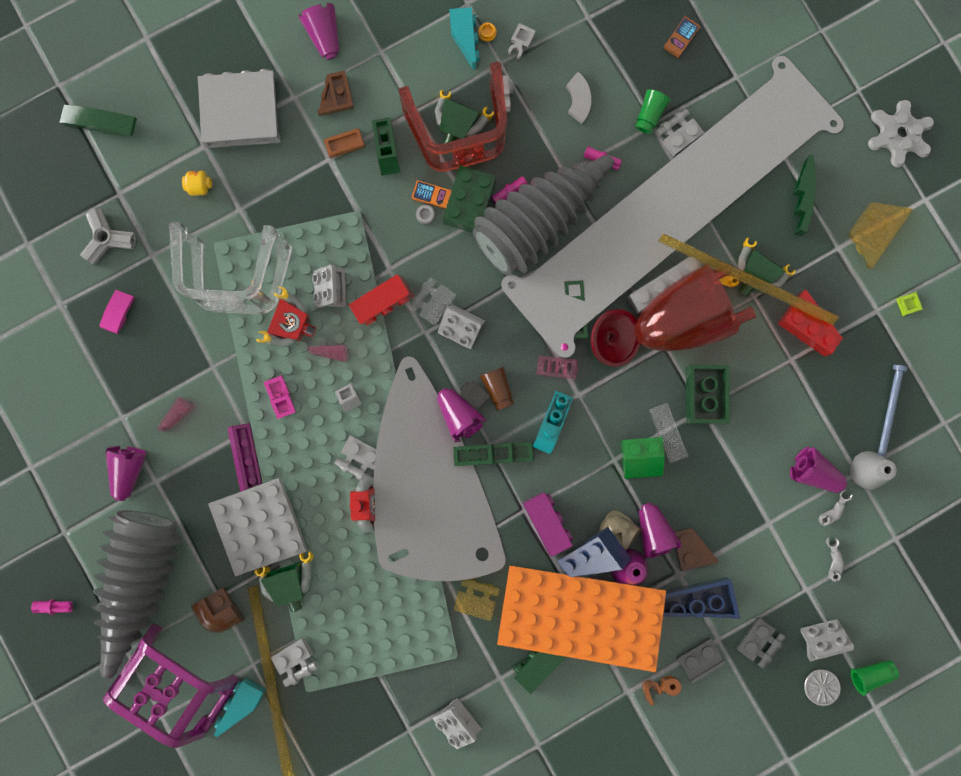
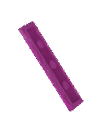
[227,423,262,492]

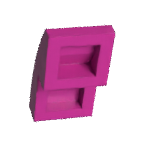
[99,290,134,334]
[264,375,296,419]

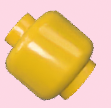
[182,171,212,196]

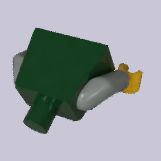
[435,90,494,147]
[737,237,796,297]
[255,551,314,613]

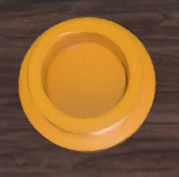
[478,22,497,42]

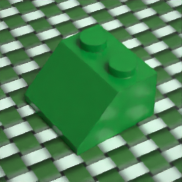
[621,437,665,479]

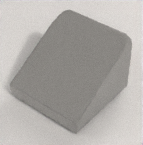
[335,383,362,412]

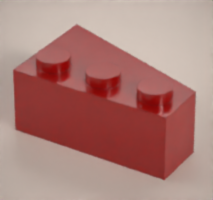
[348,274,415,326]
[778,290,843,357]

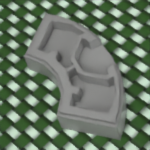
[566,72,591,124]

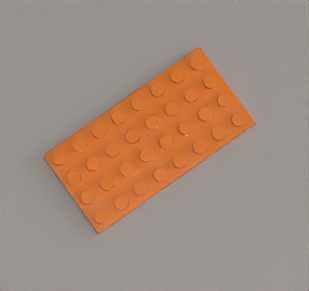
[497,566,666,672]

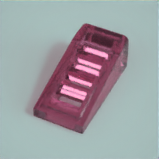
[307,345,349,362]
[537,356,578,380]
[157,397,196,432]

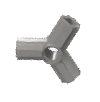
[80,208,136,266]

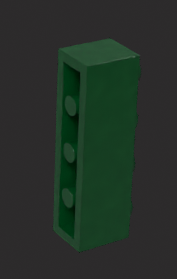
[513,651,566,695]

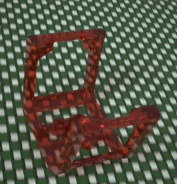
[398,61,507,172]

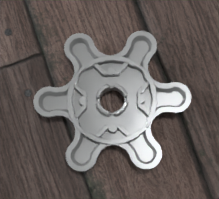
[868,100,934,168]

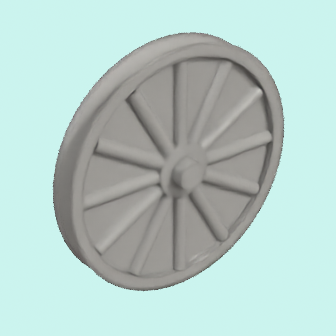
[804,669,841,706]

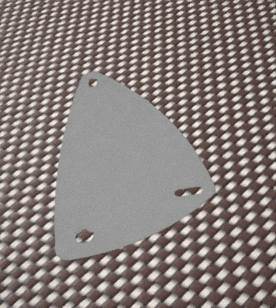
[373,357,506,581]

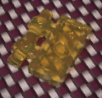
[453,579,500,621]

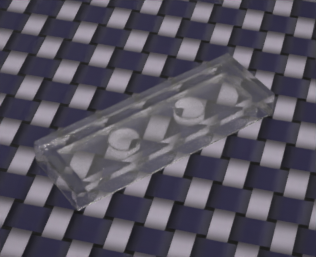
[649,403,688,463]

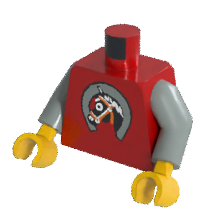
[256,286,317,347]
[350,477,375,532]

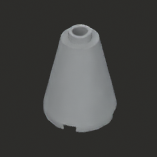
[850,451,897,490]

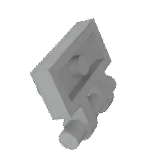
[655,108,705,157]
[334,435,376,480]
[271,637,319,687]

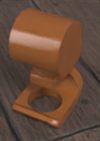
[642,675,681,706]

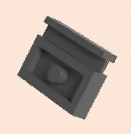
[676,638,726,684]

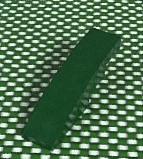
[60,105,137,136]
[792,155,816,236]
[453,442,534,466]

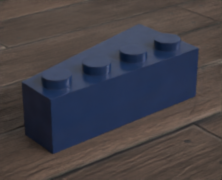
[663,577,741,619]

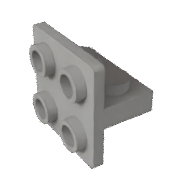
[312,264,346,309]
[438,304,485,349]
[801,619,854,661]
[432,698,482,749]

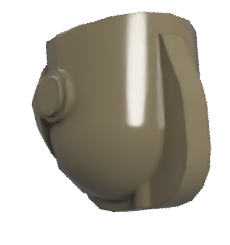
[599,511,641,551]

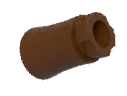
[479,367,514,410]

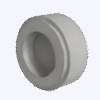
[416,205,435,225]

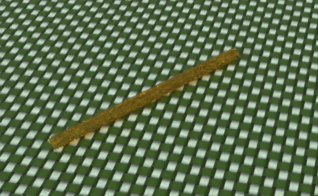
[658,233,839,325]
[247,585,294,776]

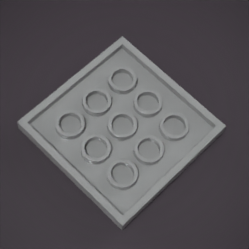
[208,477,308,576]

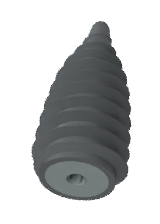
[473,155,614,275]
[92,510,183,678]

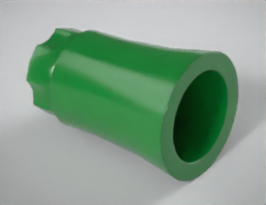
[635,89,671,134]
[850,660,899,696]

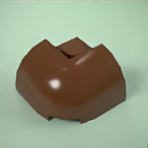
[191,587,245,633]

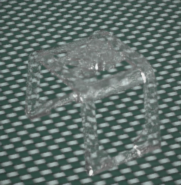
[169,222,292,314]

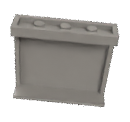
[198,69,281,148]

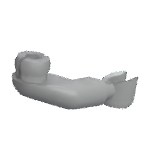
[819,490,852,526]
[826,537,844,582]

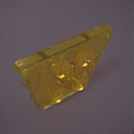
[848,202,912,269]

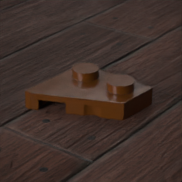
[318,70,354,117]
[674,528,718,570]

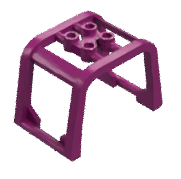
[103,623,240,748]

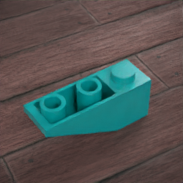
[449,7,480,69]
[533,391,573,454]
[213,678,267,737]

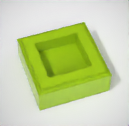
[896,292,923,316]

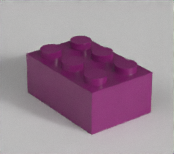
[522,492,573,557]

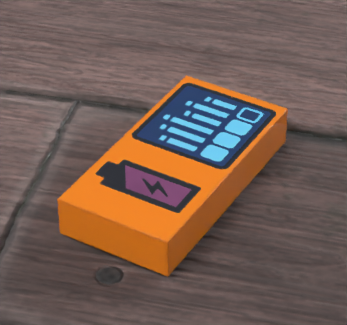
[412,180,452,209]

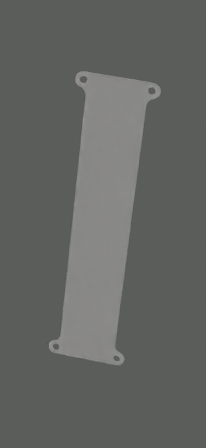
[501,56,844,358]

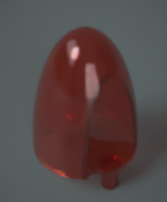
[635,264,756,351]

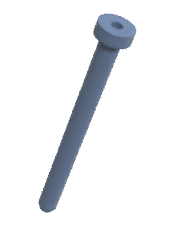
[878,365,908,456]

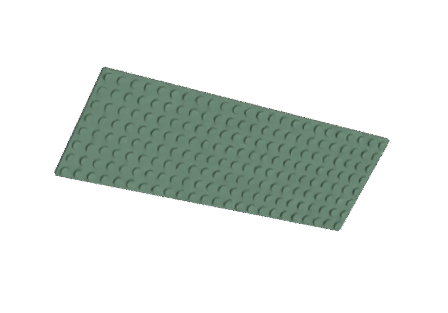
[214,211,458,692]

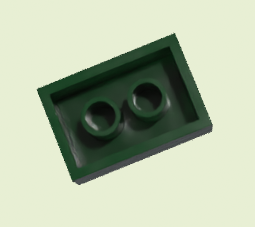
[443,165,496,233]
[686,365,730,425]

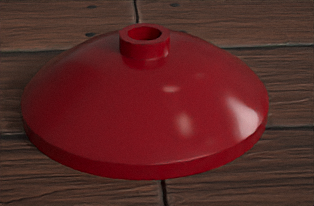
[591,309,641,367]

